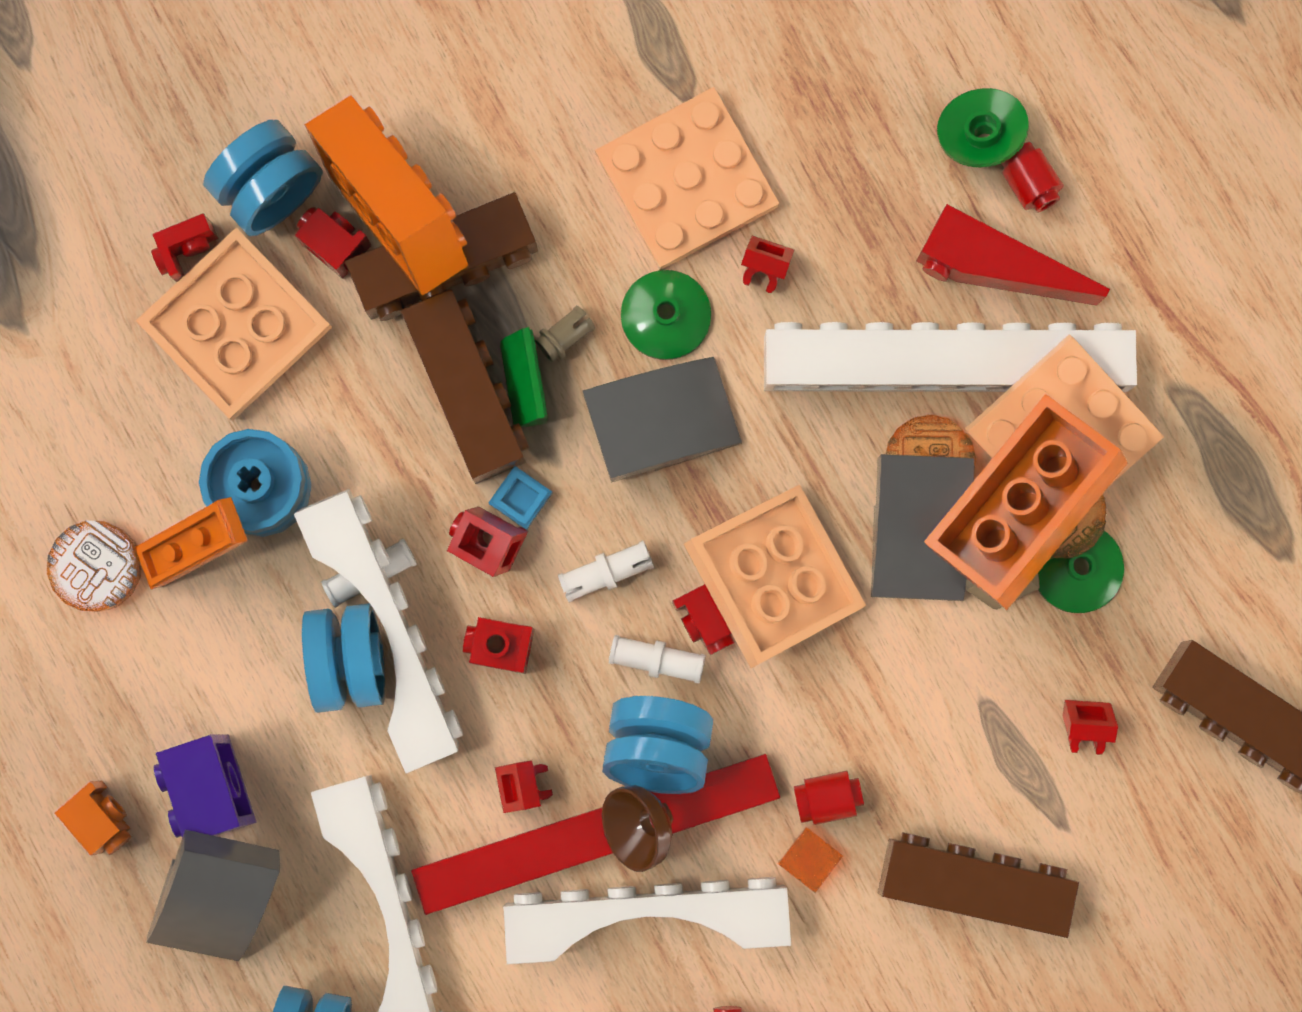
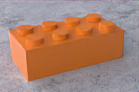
[304,95,469,296]
[924,394,1128,610]

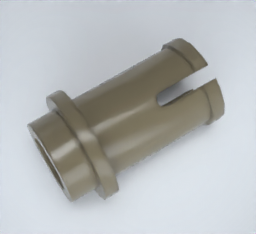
[535,306,595,362]

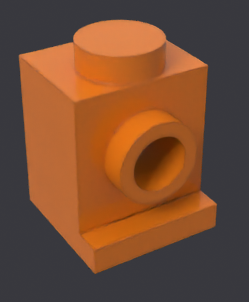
[54,780,132,856]

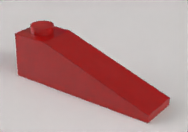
[916,204,1110,306]

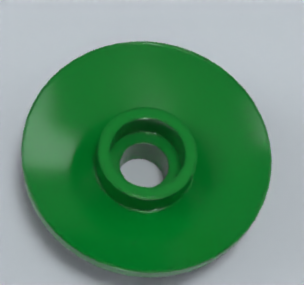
[937,88,1029,168]
[621,270,711,360]
[1038,525,1124,613]

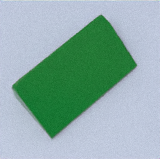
[500,327,549,428]

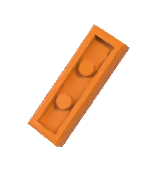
[135,497,248,590]

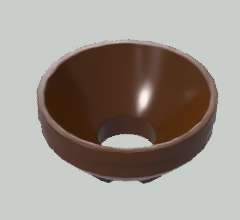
[602,785,673,872]

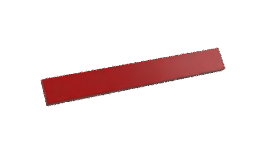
[411,754,780,915]

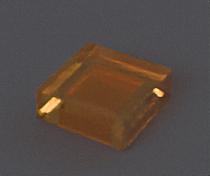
[777,826,843,893]

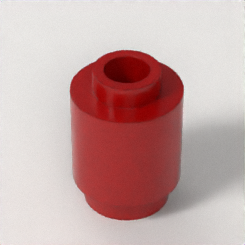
[1001,142,1064,213]
[794,770,864,825]

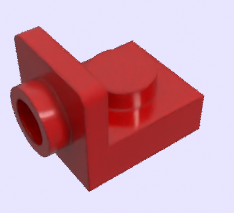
[151,213,219,282]

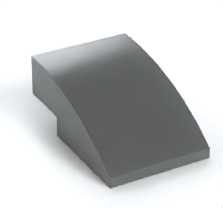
[583,357,742,483]
[871,454,974,601]
[146,830,280,961]

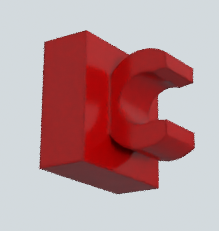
[741,235,795,293]
[1062,700,1118,755]
[495,760,553,813]

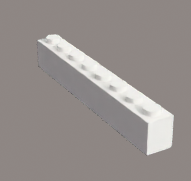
[764,322,1137,392]

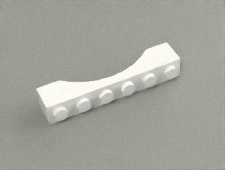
[294,489,463,773]
[311,775,443,1012]
[503,877,791,964]

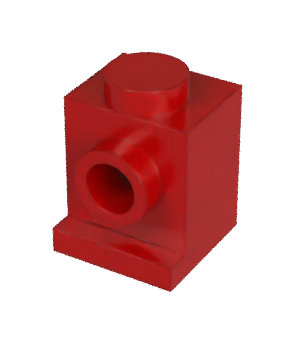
[295,207,372,279]
[447,506,528,577]
[672,584,735,655]
[463,617,535,674]

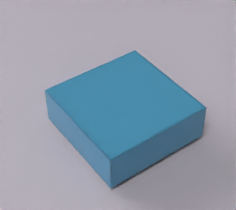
[488,466,553,530]

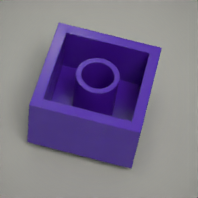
[153,734,257,838]

